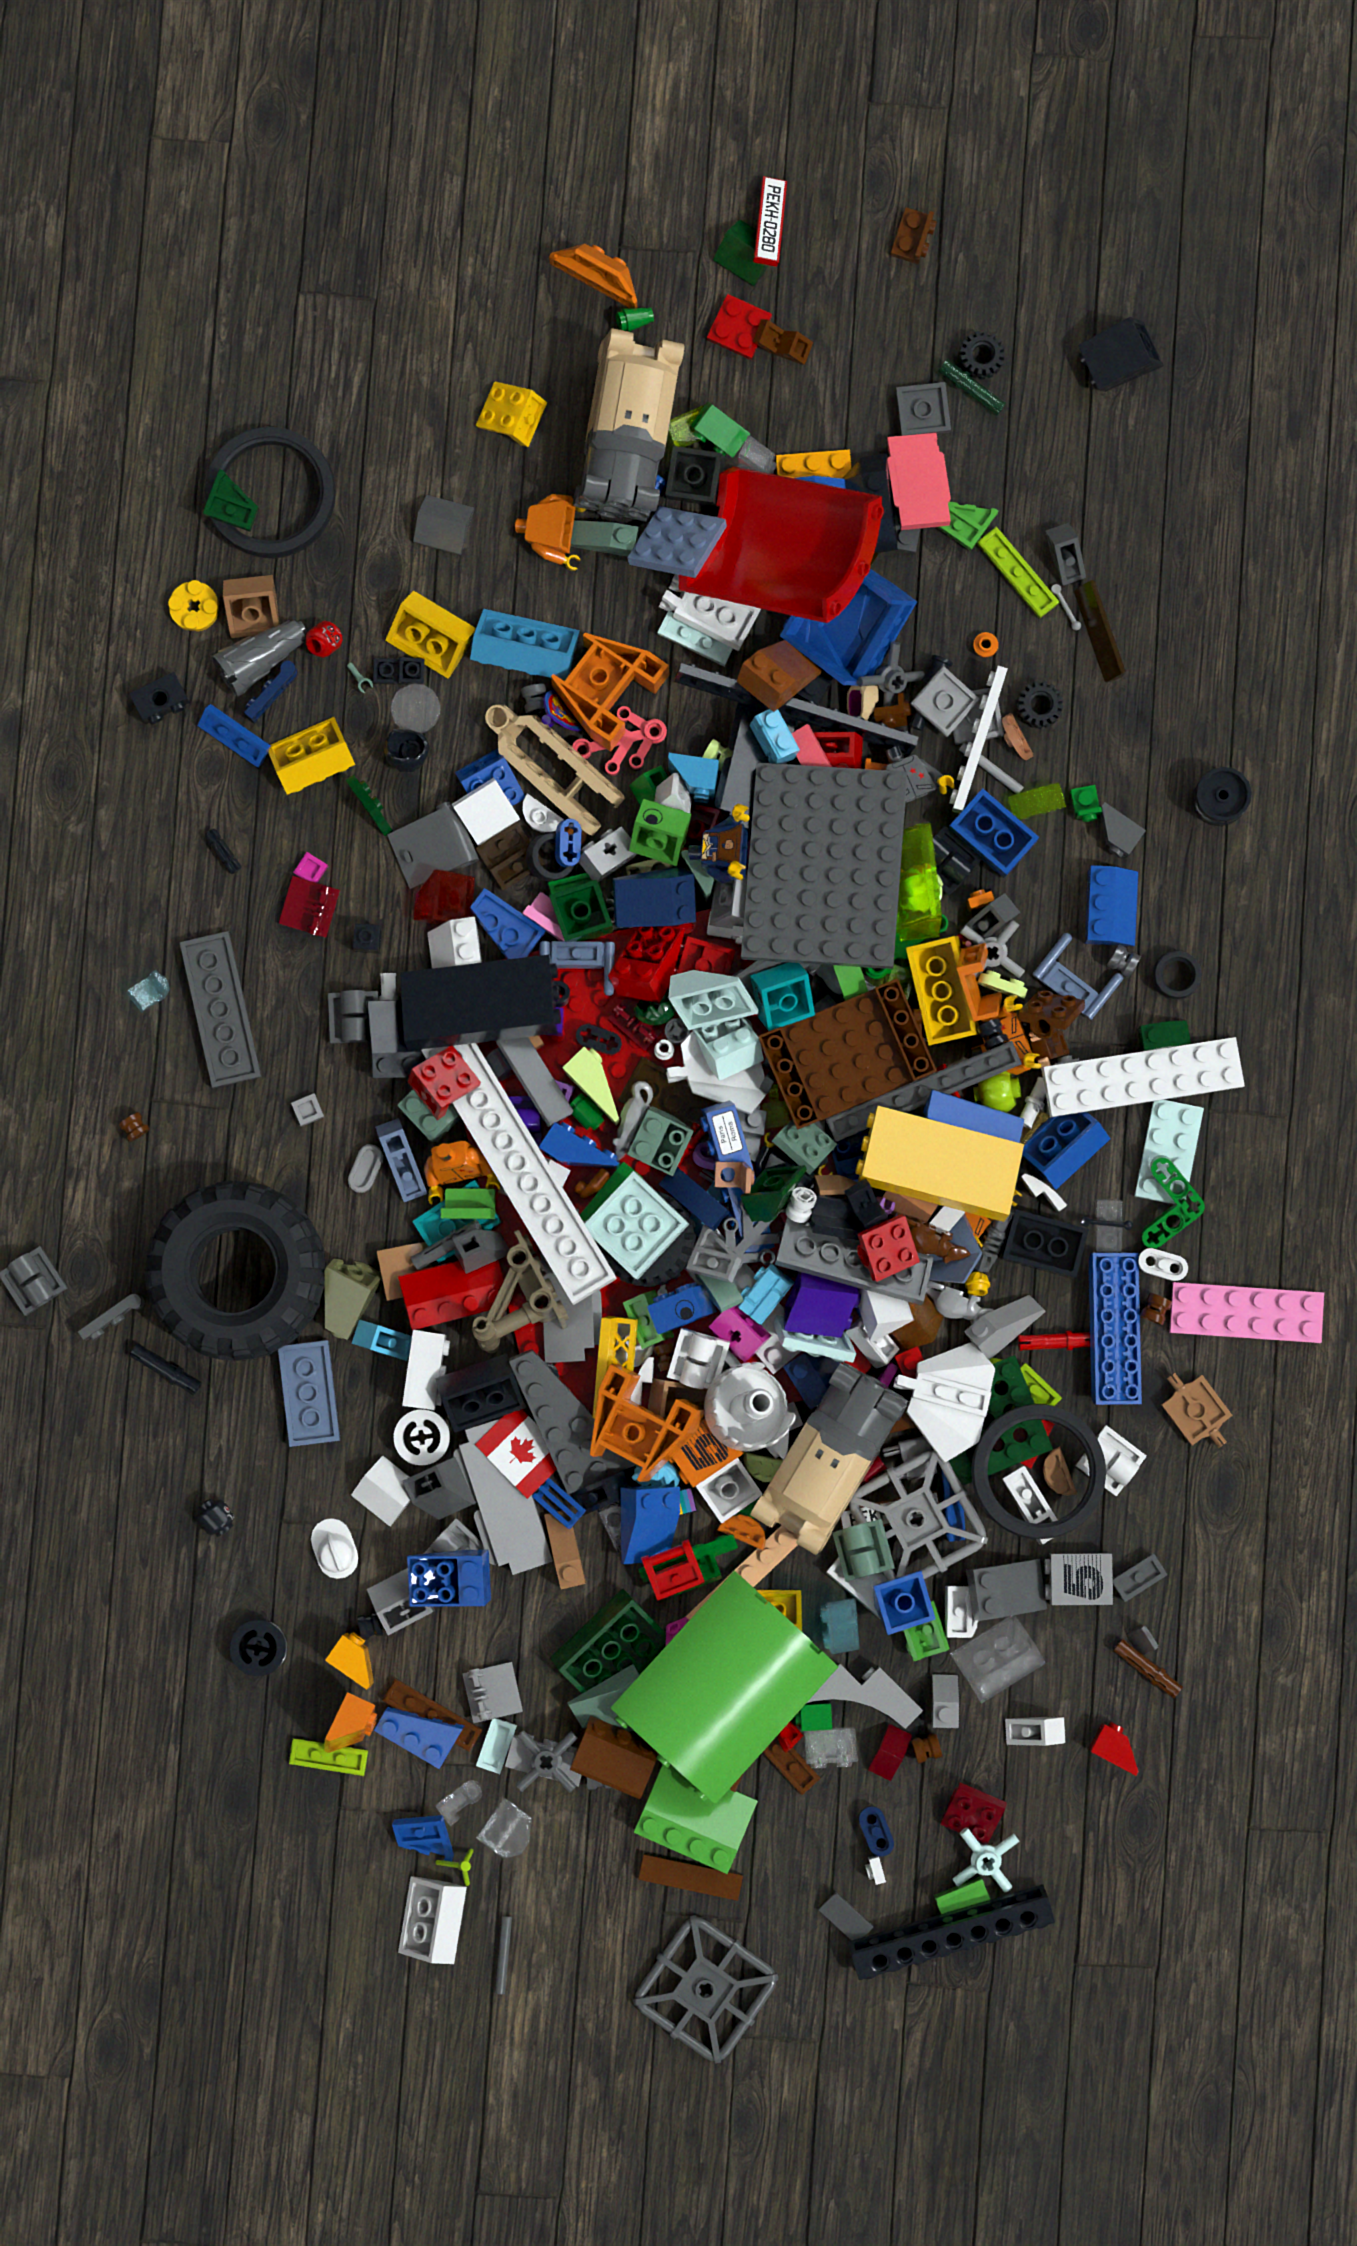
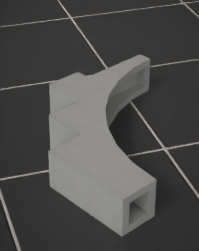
[807,1663,923,1729]

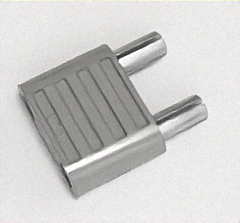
[882,1436,937,1482]

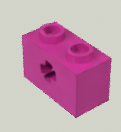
[709,1304,772,1363]

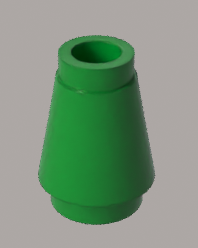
[616,307,654,332]

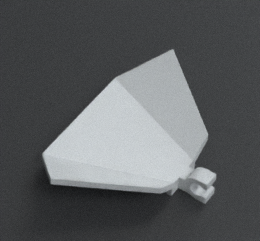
[666,1017,767,1115]
[893,1342,995,1463]

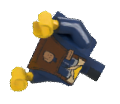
[688,804,749,883]

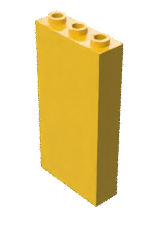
[855,1106,1024,1222]

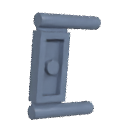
[1032,933,1123,1020]
[539,941,615,996]

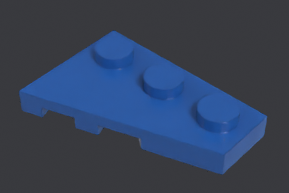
[470,888,546,959]
[374,1707,465,1769]

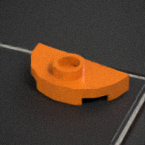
[717,1515,766,1551]

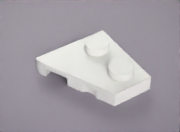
[945,1586,978,1638]

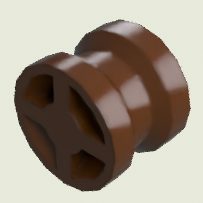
[118,1112,150,1142]

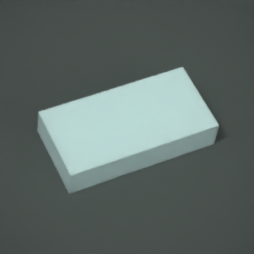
[476,1718,517,1774]

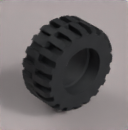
[597,1191,697,1287]

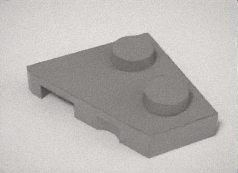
[686,1225,741,1283]

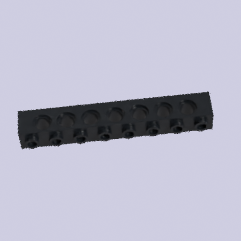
[848,1884,1055,1980]

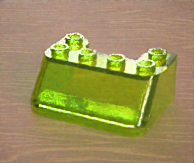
[896,822,942,941]

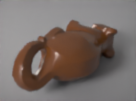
[895,1212,971,1263]

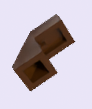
[753,319,813,365]

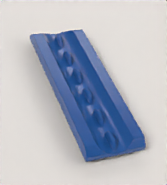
[1089,1253,1142,1405]

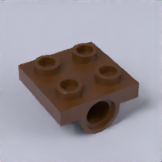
[1019,990,1085,1039]

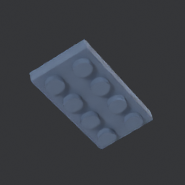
[278,1340,341,1447]

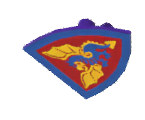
[542,690,584,731]

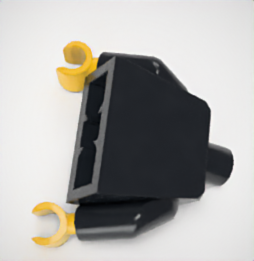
[754,1132,833,1205]

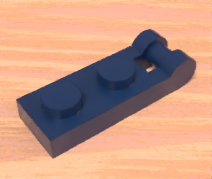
[244,661,298,723]

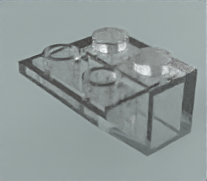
[804,1727,858,1768]

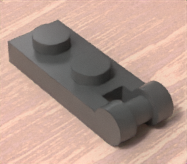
[78,1294,145,1342]

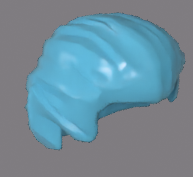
[632,1461,680,1486]

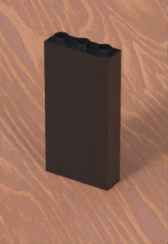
[400,954,561,1051]

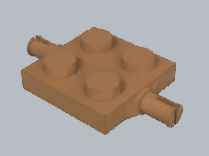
[1161,1373,1233,1448]

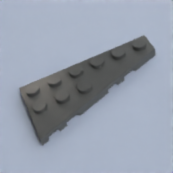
[508,1349,637,1494]

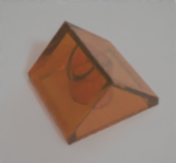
[891,1294,943,1350]

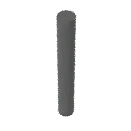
[495,1916,512,1994]

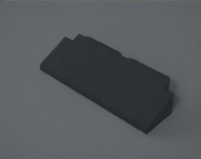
[714,697,802,835]

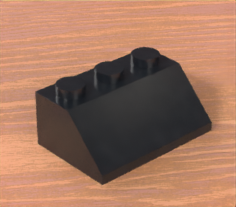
[435,1353,526,1432]

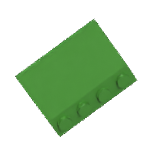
[634,1765,758,1874]

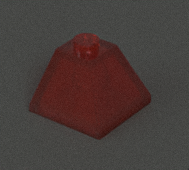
[414,869,475,925]

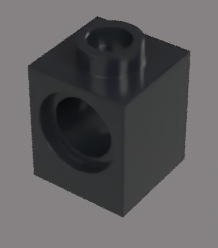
[353,924,382,954]

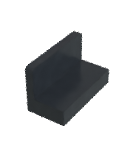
[809,1194,863,1240]

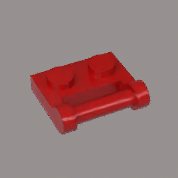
[641,1539,705,1601]

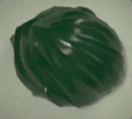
[634,989,676,1025]

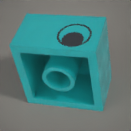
[750,962,815,1031]

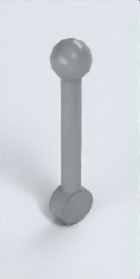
[1051,584,1081,631]

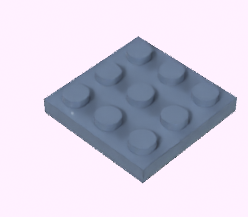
[627,506,727,578]

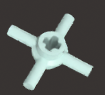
[952,1828,1020,1892]

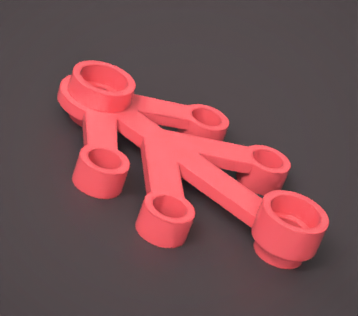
[572,706,667,776]

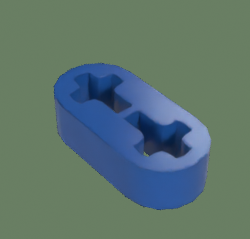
[555,819,582,867]

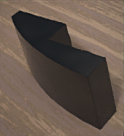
[372,657,424,685]

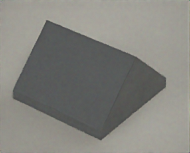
[413,495,474,555]

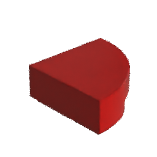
[778,1721,804,1753]

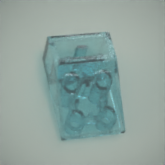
[820,1597,860,1654]

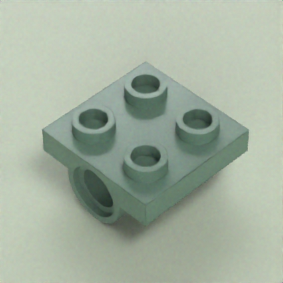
[772,1119,837,1175]
[832,1519,895,1582]

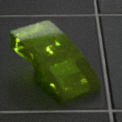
[1008,783,1066,820]

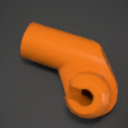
[574,1169,610,1198]

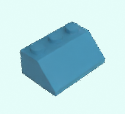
[668,753,719,805]

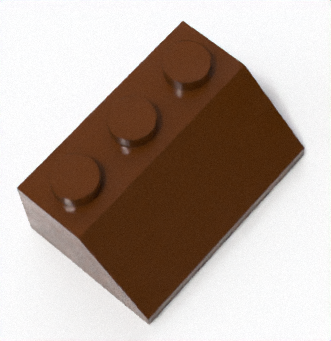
[570,1716,658,1799]

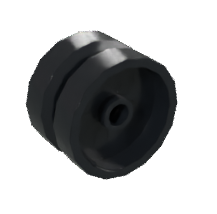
[1192,767,1252,827]

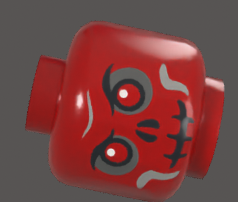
[306,621,343,658]

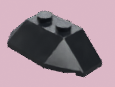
[842,453,898,554]

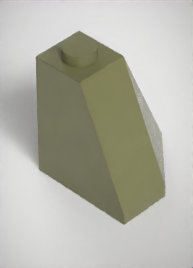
[325,1259,382,1340]

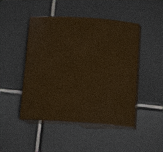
[474,822,545,891]

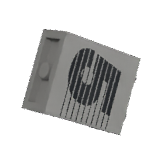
[1044,1553,1113,1605]

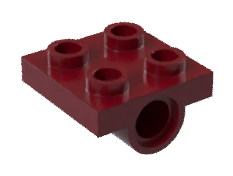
[940,1783,1007,1844]

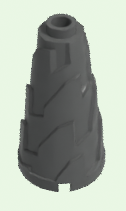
[211,620,307,697]

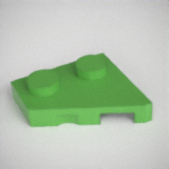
[936,502,999,551]

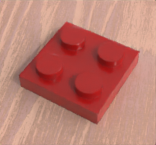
[707,294,772,360]

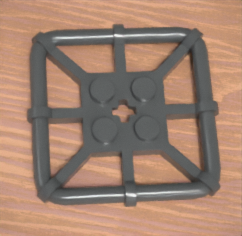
[633,1915,779,2064]

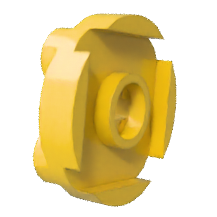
[168,580,219,631]

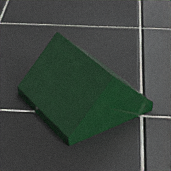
[713,220,781,287]

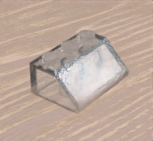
[950,1615,1045,1704]

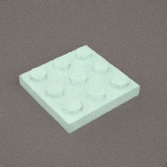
[585,1171,689,1280]

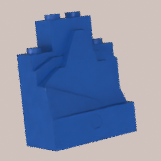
[780,569,917,686]

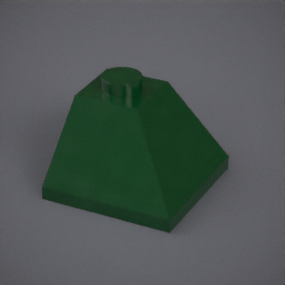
[549,879,613,942]
[740,1165,807,1223]

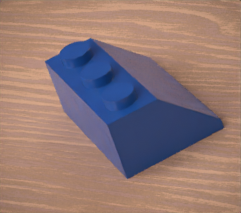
[1085,865,1138,946]
[1022,1112,1111,1190]

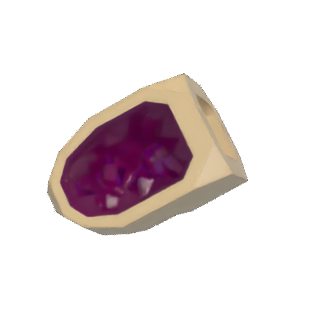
[847,685,879,721]

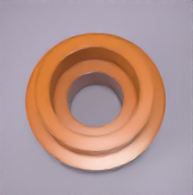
[973,632,998,658]

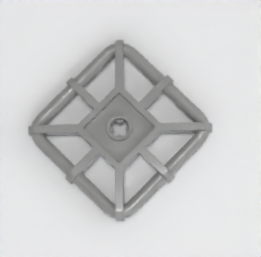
[849,1450,988,1581]

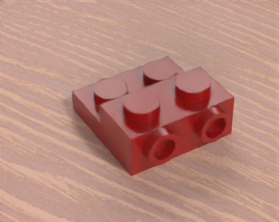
[673,936,735,976]

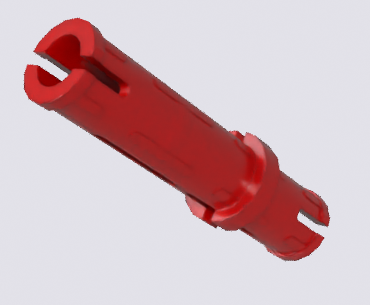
[1018,1331,1090,1351]

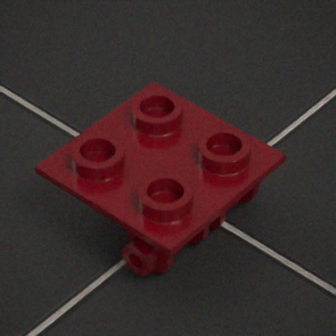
[279,876,340,938]
[608,997,678,1051]

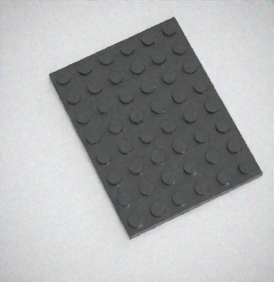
[741,763,907,969]

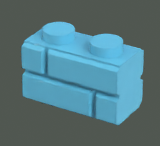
[749,709,800,764]
[738,1264,795,1325]

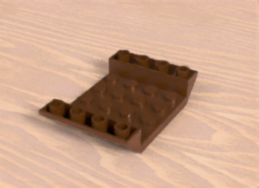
[758,978,937,1130]

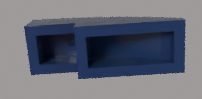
[659,1167,730,1231]

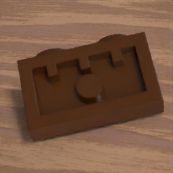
[890,207,937,264]

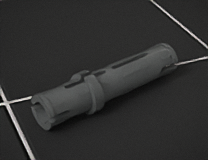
[411,1219,483,1270]

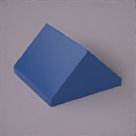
[873,1570,936,1635]

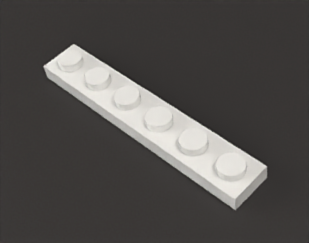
[949,666,1008,813]

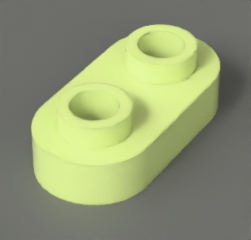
[977,970,1027,1000]

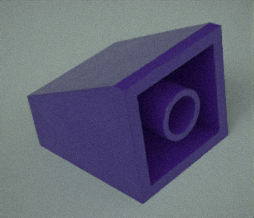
[784,1271,861,1338]

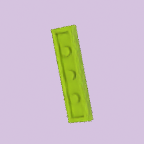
[977,526,1059,619]

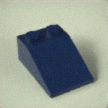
[613,866,696,927]

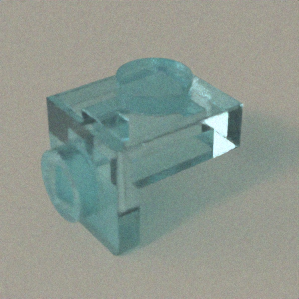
[127,970,170,1013]

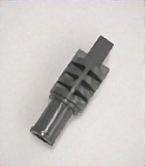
[975,1208,1015,1272]

